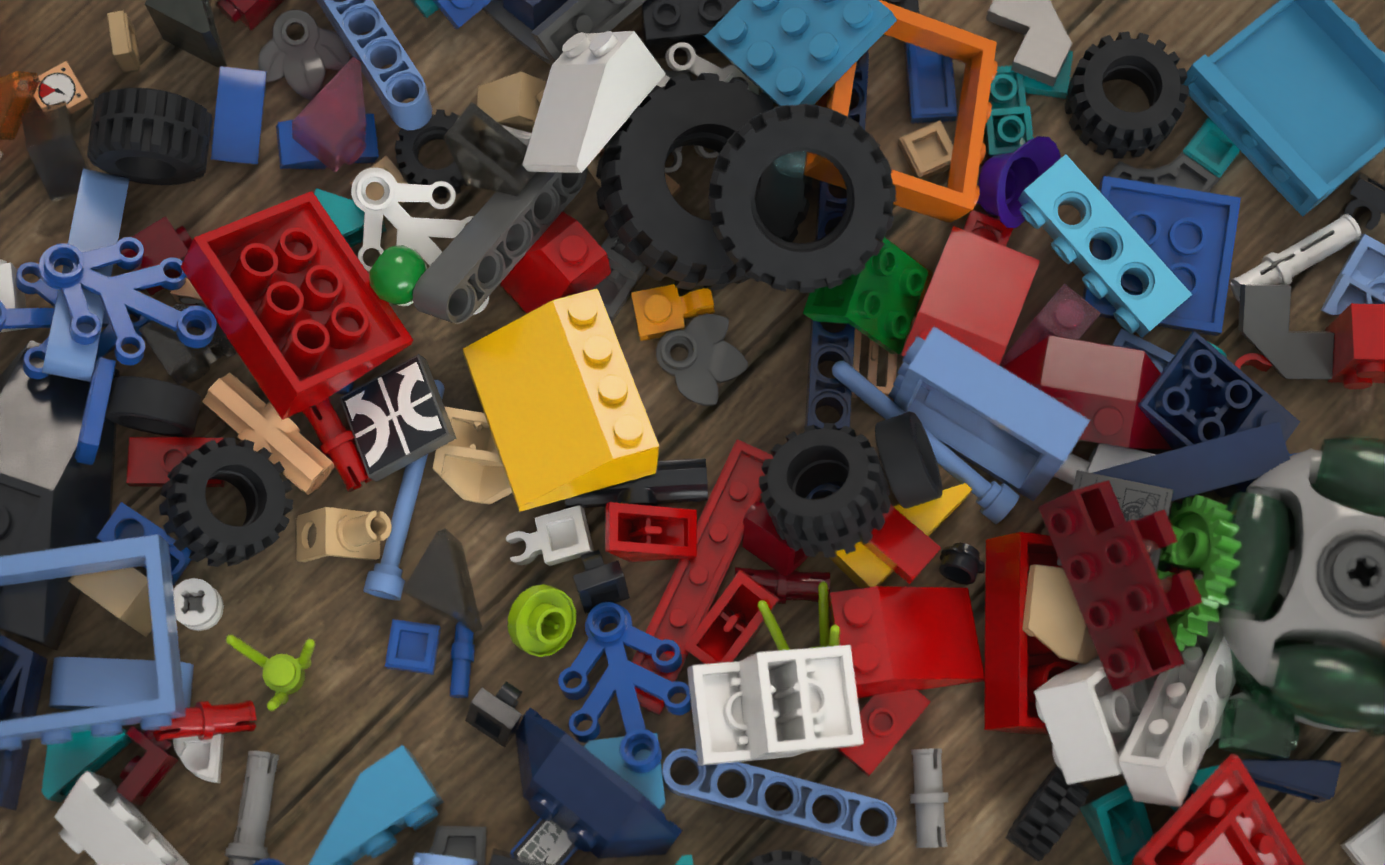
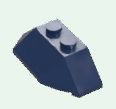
[515,708,682,859]

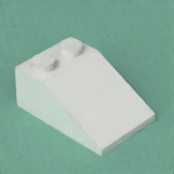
[522,31,666,173]
[1034,655,1157,785]

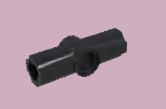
[565,458,708,509]

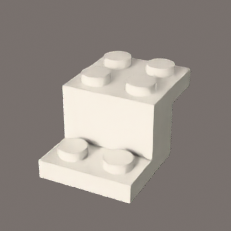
[687,645,863,766]

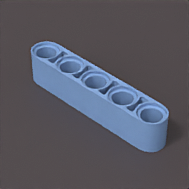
[316,0,433,130]
[42,168,130,382]
[662,748,897,847]

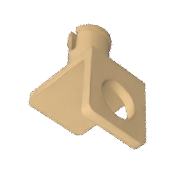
[296,507,392,562]

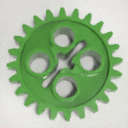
[1157,495,1241,652]

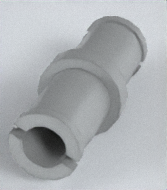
[910,748,949,848]

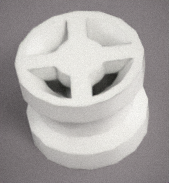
[173,578,224,631]

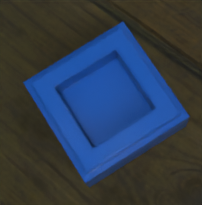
[385,619,441,675]

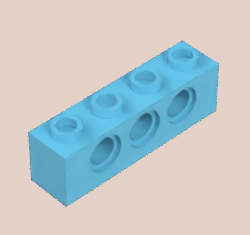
[1018,154,1192,338]

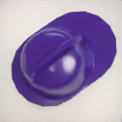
[977,136,1061,228]

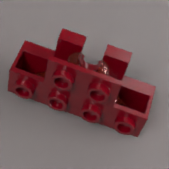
[1038,480,1203,691]

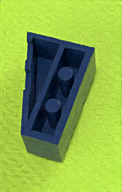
[0,635,48,811]

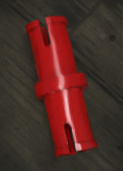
[302,397,372,492]
[153,700,256,742]

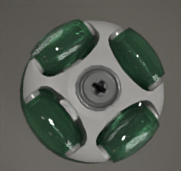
[1217,436,1385,737]

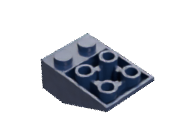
[1138,331,1300,498]

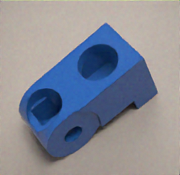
[96,502,192,586]

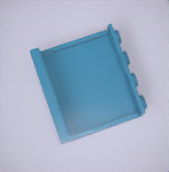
[1183,0,1385,217]

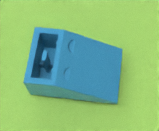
[309,745,444,865]

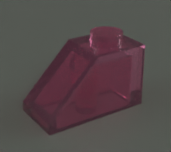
[292,56,367,173]
[999,284,1101,367]

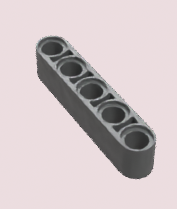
[413,162,587,324]

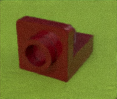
[115,726,178,806]

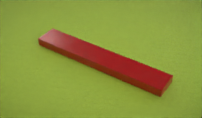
[616,439,773,716]

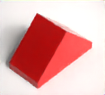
[605,502,697,562]
[683,570,779,664]

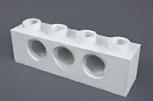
[1118,620,1243,807]

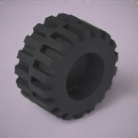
[1065,32,1189,159]
[87,88,212,185]
[759,423,891,558]
[159,437,293,567]

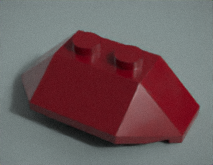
[1002,335,1173,450]

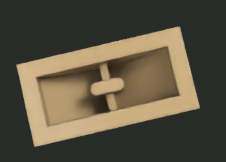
[476,72,547,133]
[68,542,152,637]

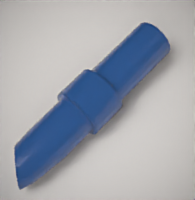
[449,607,475,698]

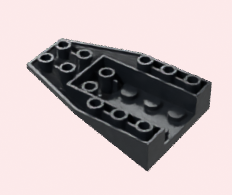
[0,340,120,650]

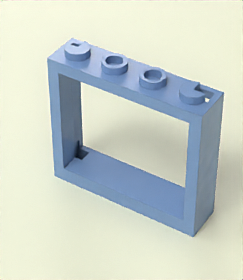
[888,327,1090,502]
[0,534,186,751]

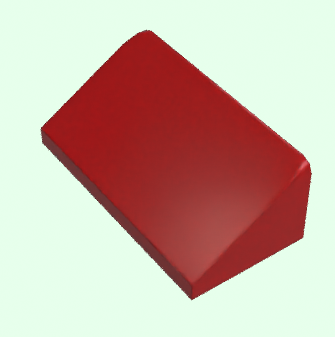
[860,505,941,585]

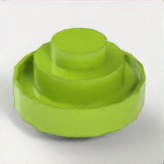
[508,584,576,657]

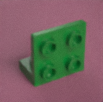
[803,228,928,354]

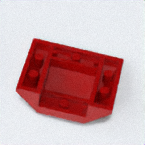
[1132,754,1305,865]

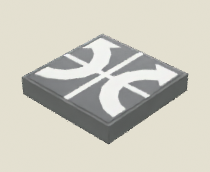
[340,354,456,482]

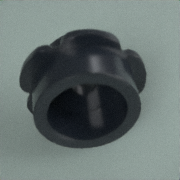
[939,543,985,585]

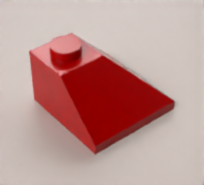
[499,212,611,314]

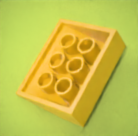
[463,288,659,512]

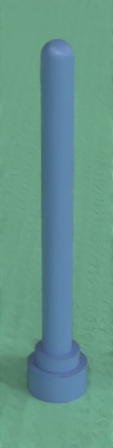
[832,361,1019,524]
[363,380,445,600]

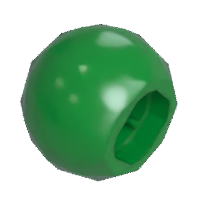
[369,245,427,305]

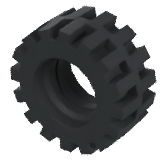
[395,109,480,199]

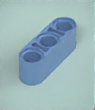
[49,657,194,710]

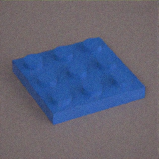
[1080,176,1241,336]

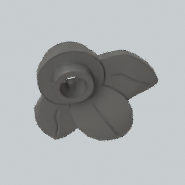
[258,10,350,100]
[656,314,748,406]

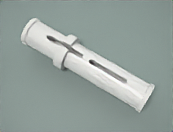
[1230,214,1361,302]

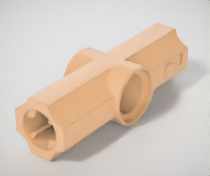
[202,372,335,495]

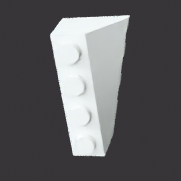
[54,771,190,865]

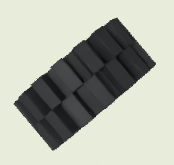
[1006,767,1090,862]

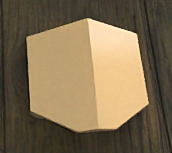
[433,407,512,504]
[1022,565,1098,664]

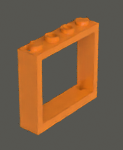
[803,0,998,223]

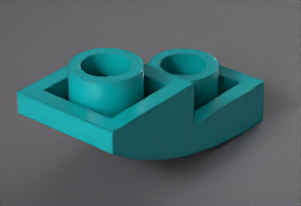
[984,65,1034,157]

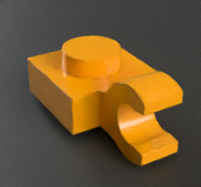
[631,284,715,341]

